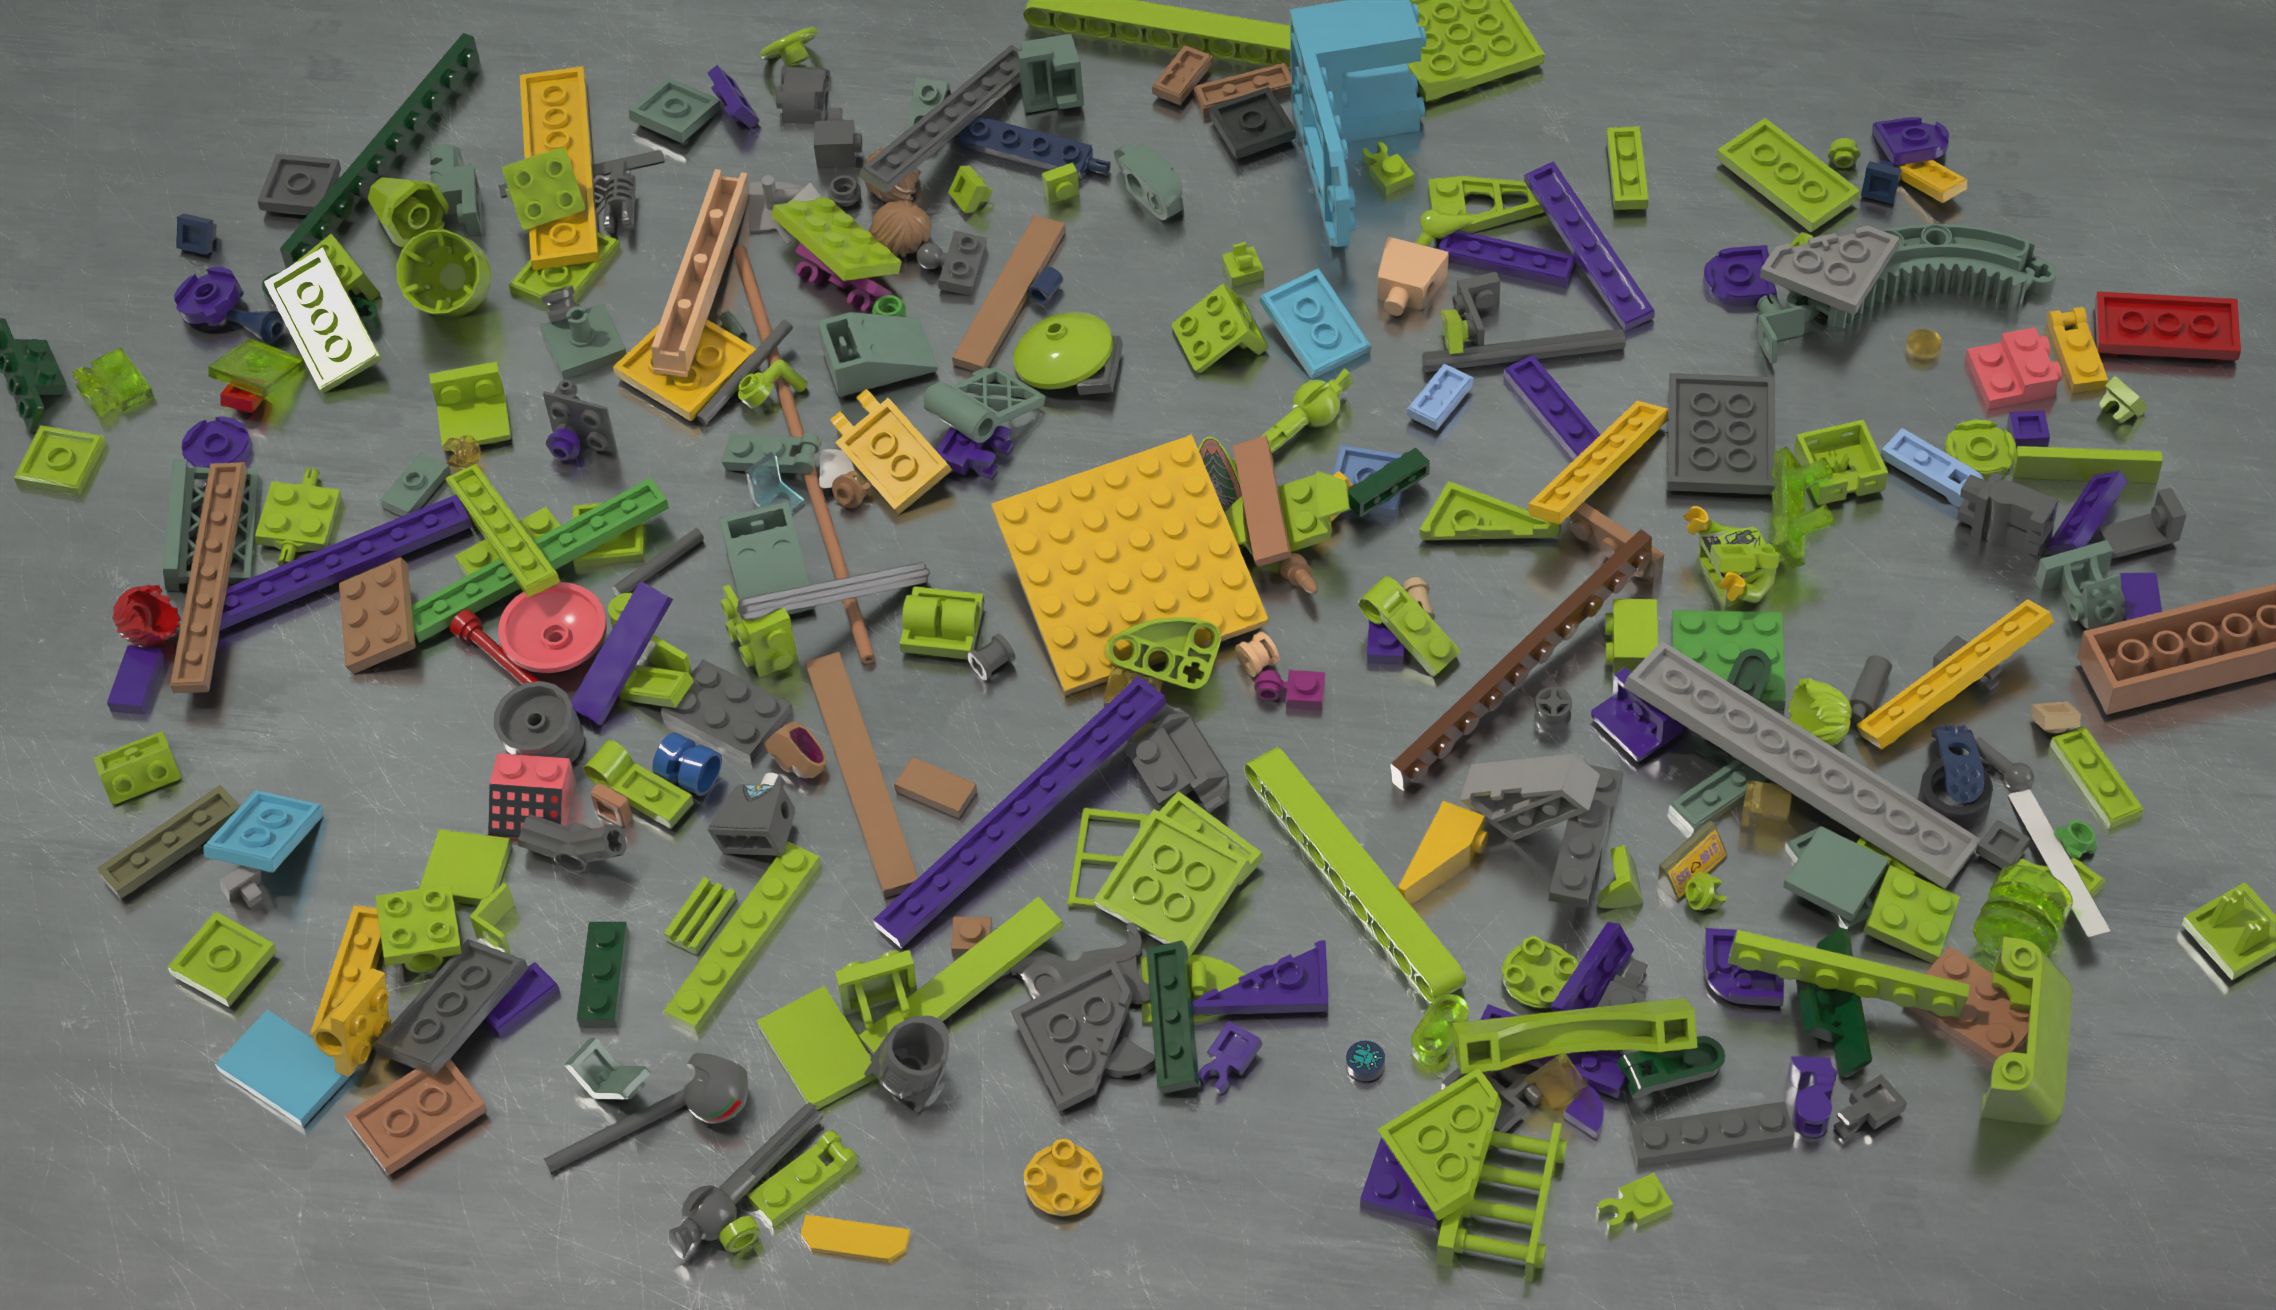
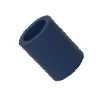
[1028,267,1063,305]

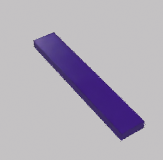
[1524,161,1655,331]

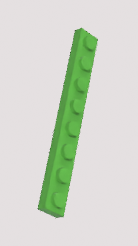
[412,478,669,643]

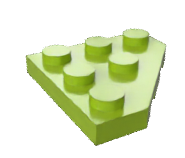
[1377,1067,1502,1221]

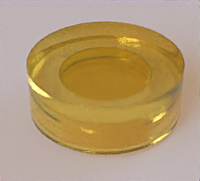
[1906,329,1942,363]

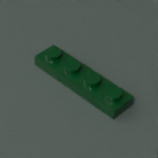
[1146,940,1199,1094]

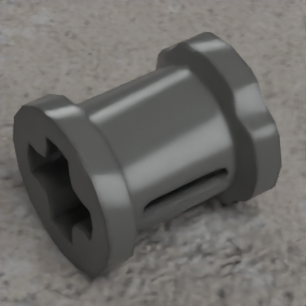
[968,634,1016,680]

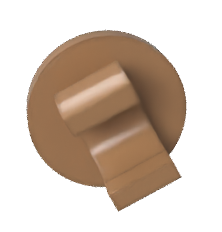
[832,471,871,508]

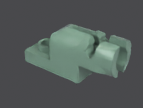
[430,144,482,236]

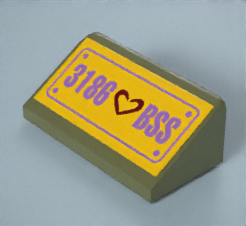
[1658,820,1727,902]

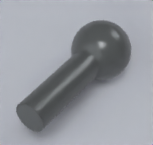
[1975,737,2034,791]

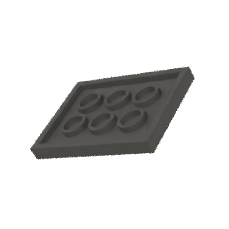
[1667,373,1775,495]

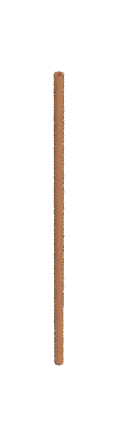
[734,246,876,664]

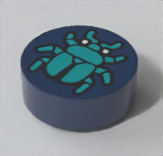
[1346,1041,1385,1081]

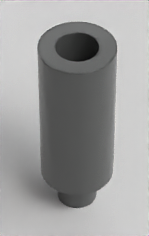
[1849,655,1892,724]

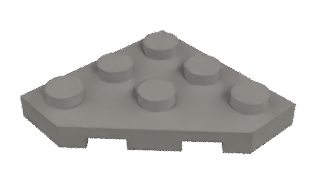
[1760,226,1899,315]

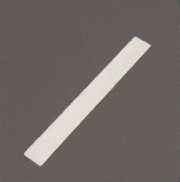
[2008,789,2110,937]

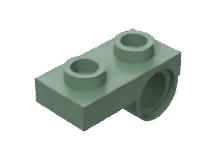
[904,77,951,132]

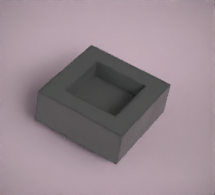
[1976,819,2030,871]

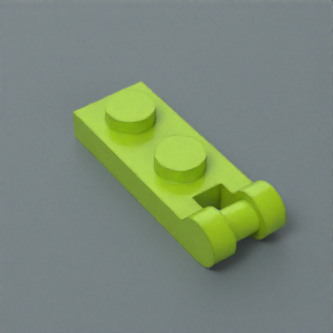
[747,1130,859,1229]

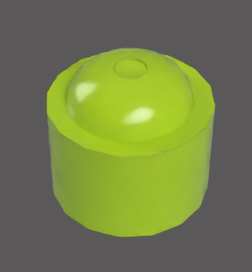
[396,230,491,317]

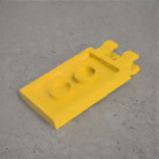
[830,389,952,515]

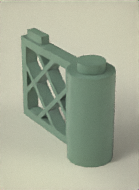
[924,367,1046,443]

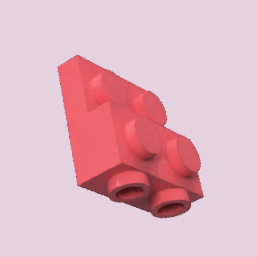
[1965,327,2062,409]

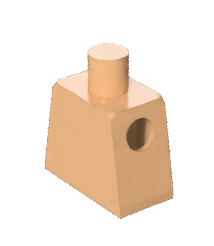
[1378,236,1449,316]

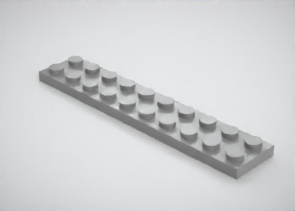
[1623,641,1981,889]

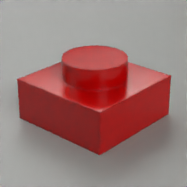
[220,378,266,413]

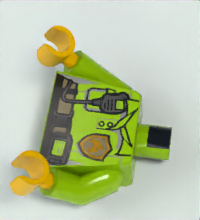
[1683,506,1790,608]

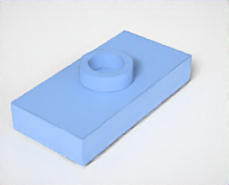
[1407,364,1474,431]

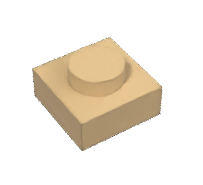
[2031,701,2081,733]

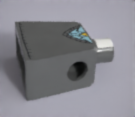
[707,773,795,856]

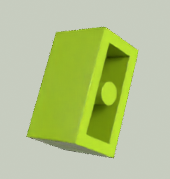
[1605,598,1658,679]

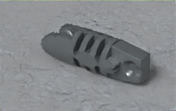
[603,160,636,234]

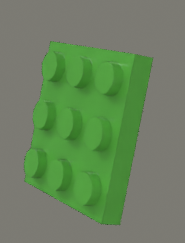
[1672,610,1786,710]

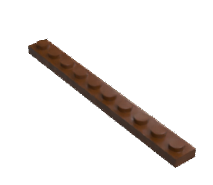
[1391,529,1652,791]

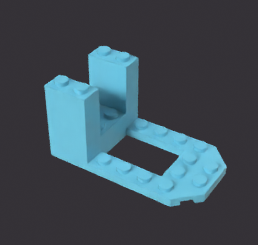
[1289,0,1426,247]

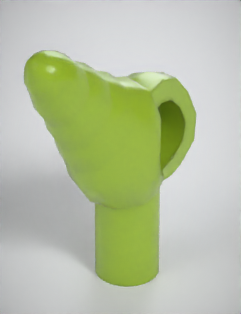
[1415,209,1474,247]

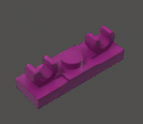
[795,242,892,314]

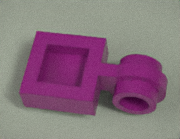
[1254,670,1325,710]

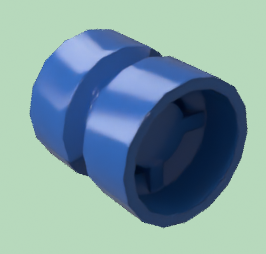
[652,732,722,796]

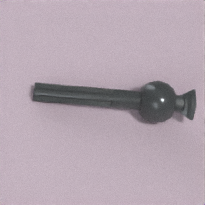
[668,1102,823,1259]

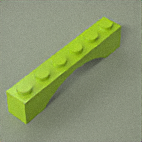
[1452,997,1697,1074]

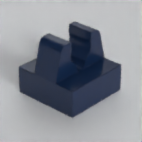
[1861,160,1902,204]
[176,213,217,255]

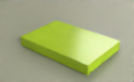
[509,232,621,307]
[757,985,877,1110]

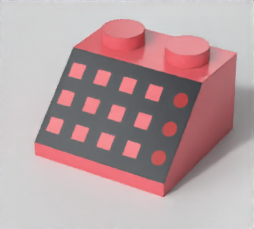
[488,753,577,841]

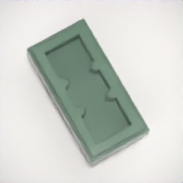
[380,452,451,516]

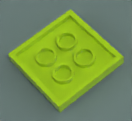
[1093,809,1250,957]

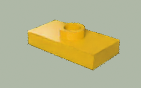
[1896,160,1967,203]

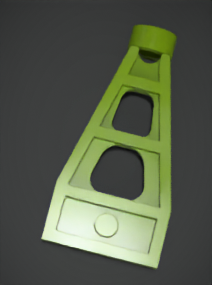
[1428,176,1544,233]

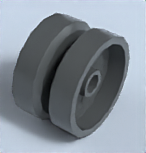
[494,681,584,763]

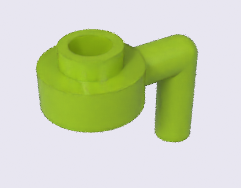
[738,359,808,408]

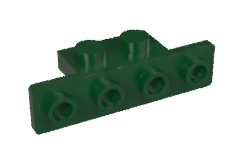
[0,318,67,431]
[1796,927,1872,1078]

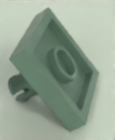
[540,303,627,380]

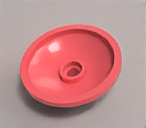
[498,582,607,673]

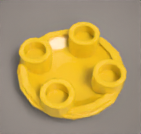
[1023,1139,1103,1216]

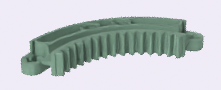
[1786,224,2057,328]

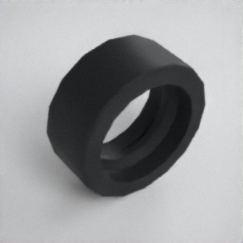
[1918,759,1993,830]

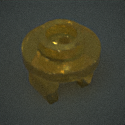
[442,435,481,469]

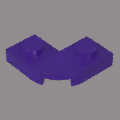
[1704,928,1784,1006]

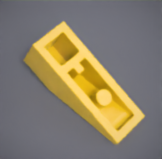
[1398,801,1488,906]

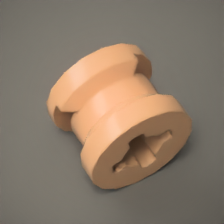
[1235,631,1280,677]

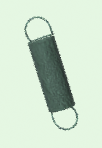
[717,308,750,344]

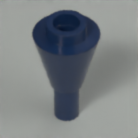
[227,308,284,344]

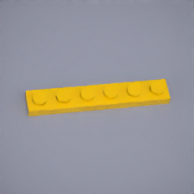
[1528,400,1668,524]
[1856,599,2054,749]

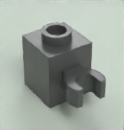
[814,108,863,168]

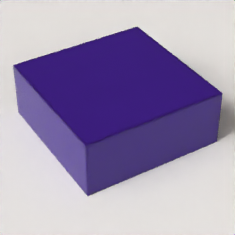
[2008,410,2050,448]

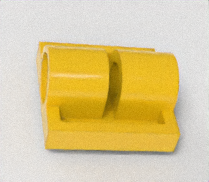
[313,968,391,1077]

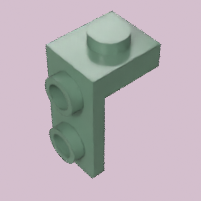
[564,1038,651,1099]

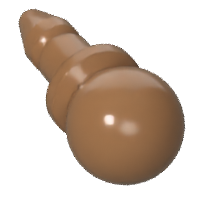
[1279,553,1318,594]

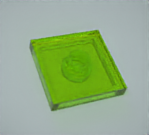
[208,338,305,397]

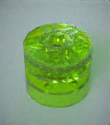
[1973,865,2074,959]

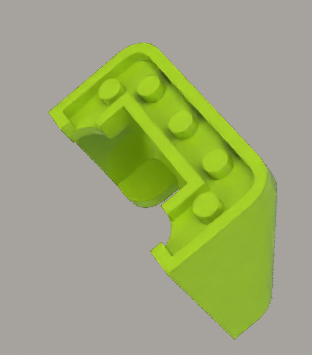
[1980,937,2073,1125]

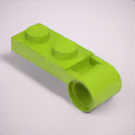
[1358,576,1461,677]
[583,740,694,829]

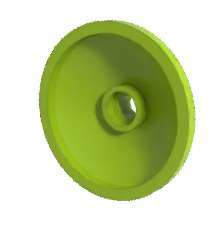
[1013,311,1113,389]

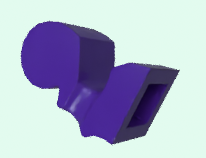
[1788,1056,1837,1138]

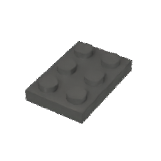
[661,659,793,763]

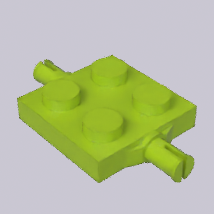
[255,467,341,566]

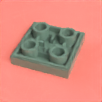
[1783,826,1889,922]

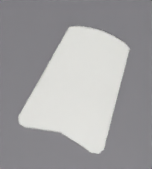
[819,449,857,488]

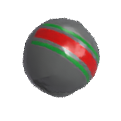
[683,1053,748,1124]

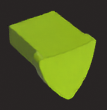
[1596,845,1644,908]

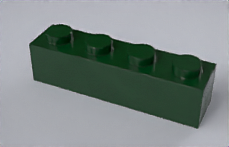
[1348,448,1430,518]

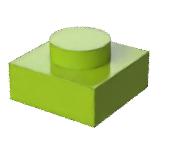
[1042,163,1079,205]

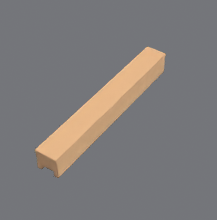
[651,169,749,377]

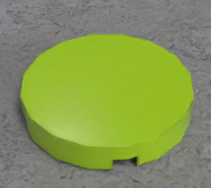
[1944,419,2016,481]

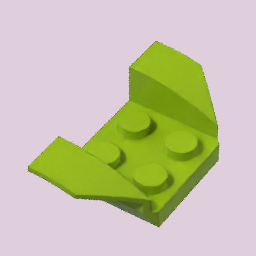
[1224,471,1350,556]

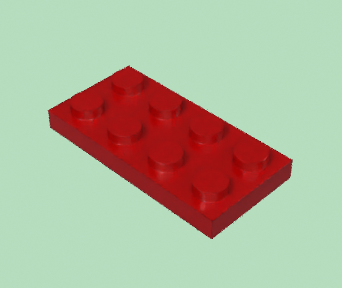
[2095,291,2241,360]

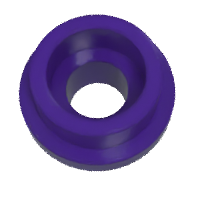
[546,428,580,460]

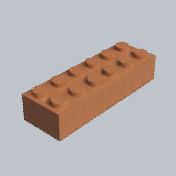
[2077,583,2276,715]

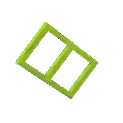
[1067,808,1149,910]

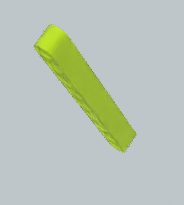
[1023,0,1291,69]
[1244,747,1466,1004]

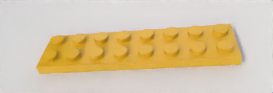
[520,66,600,270]

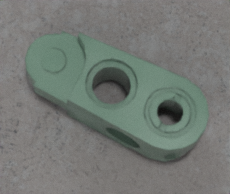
[1114,143,1184,220]

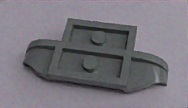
[1125,703,1230,813]

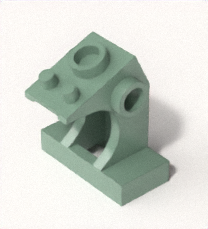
[2035,540,2125,630]

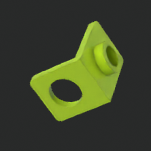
[469,883,514,954]

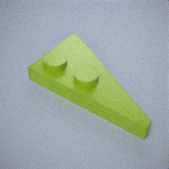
[1419,481,1562,540]

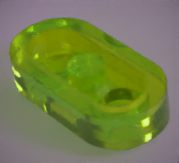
[1411,994,1468,1065]

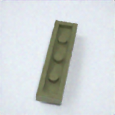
[97,784,240,899]

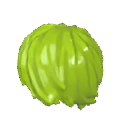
[1788,678,1852,746]

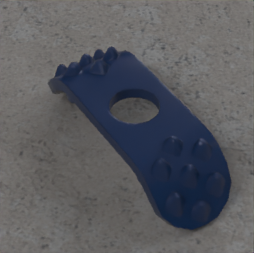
[1931,724,1984,803]

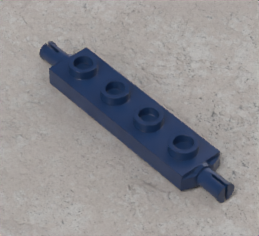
[955,116,1111,179]

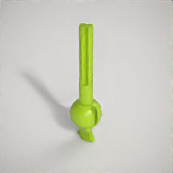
[1232,368,1353,473]

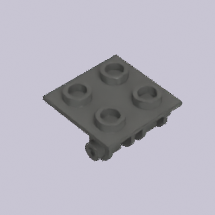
[543,379,618,454]

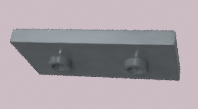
[373,939,529,1076]

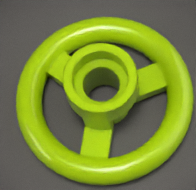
[759,27,818,67]

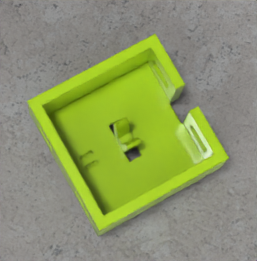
[1794,419,1888,505]

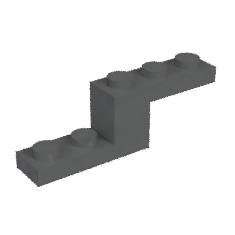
[1549,764,1623,908]

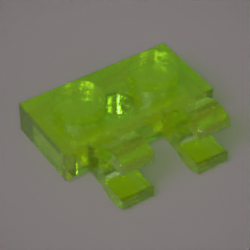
[72,347,154,416]

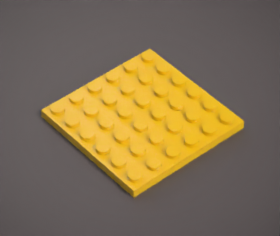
[991,435,1269,696]

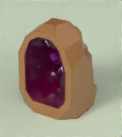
[764,721,827,778]

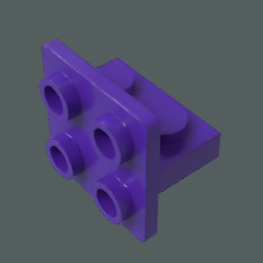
[1591,667,1689,762]

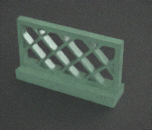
[163,459,259,591]

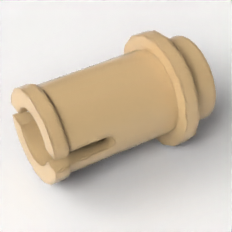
[1403,577,1435,620]

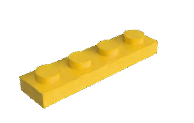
[310,905,382,1039]

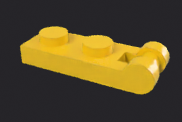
[2047,307,2108,393]

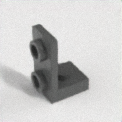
[1452,272,1500,346]
[2099,488,2187,558]

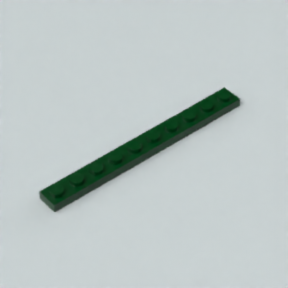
[280,33,479,269]

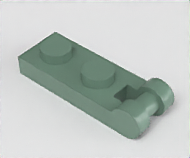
[722,433,822,474]

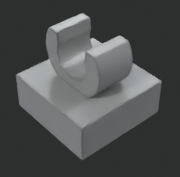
[220,866,263,908]

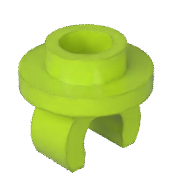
[1685,872,1727,911]

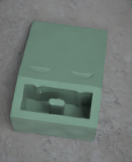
[817,312,938,397]
[719,501,815,621]

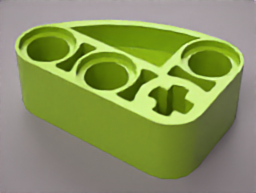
[1104,617,1221,689]

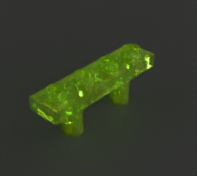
[1772,446,1835,569]

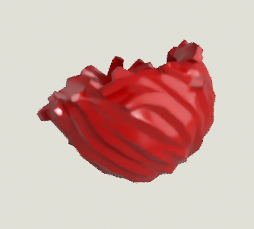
[112,584,181,647]

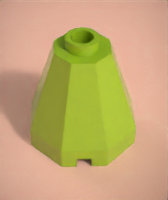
[368,177,449,247]

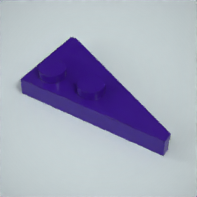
[1193,940,1328,1015]

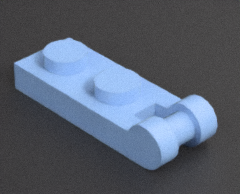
[1881,428,1984,507]

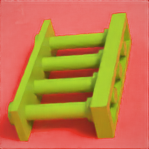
[1437,1122,1568,1282]

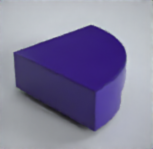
[1564,1084,1604,1139]

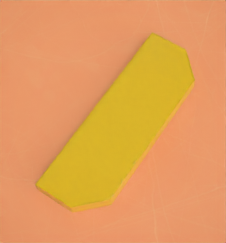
[800,1214,911,1263]

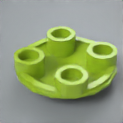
[1501,936,1578,1008]

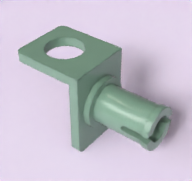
[1757,294,1805,364]

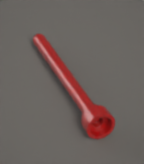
[450,610,577,715]

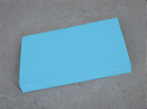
[1259,268,1371,380]
[204,790,323,873]
[215,1009,355,1127]

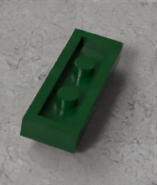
[577,922,628,1027]

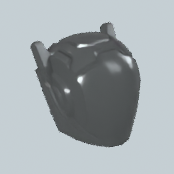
[864,1016,949,1112]

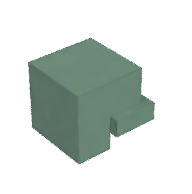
[1018,34,1084,113]

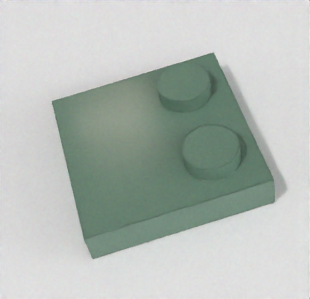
[629,77,720,143]

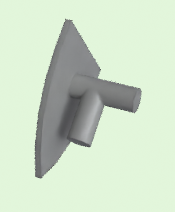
[749,175,804,233]

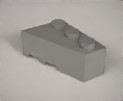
[1459,754,1600,841]

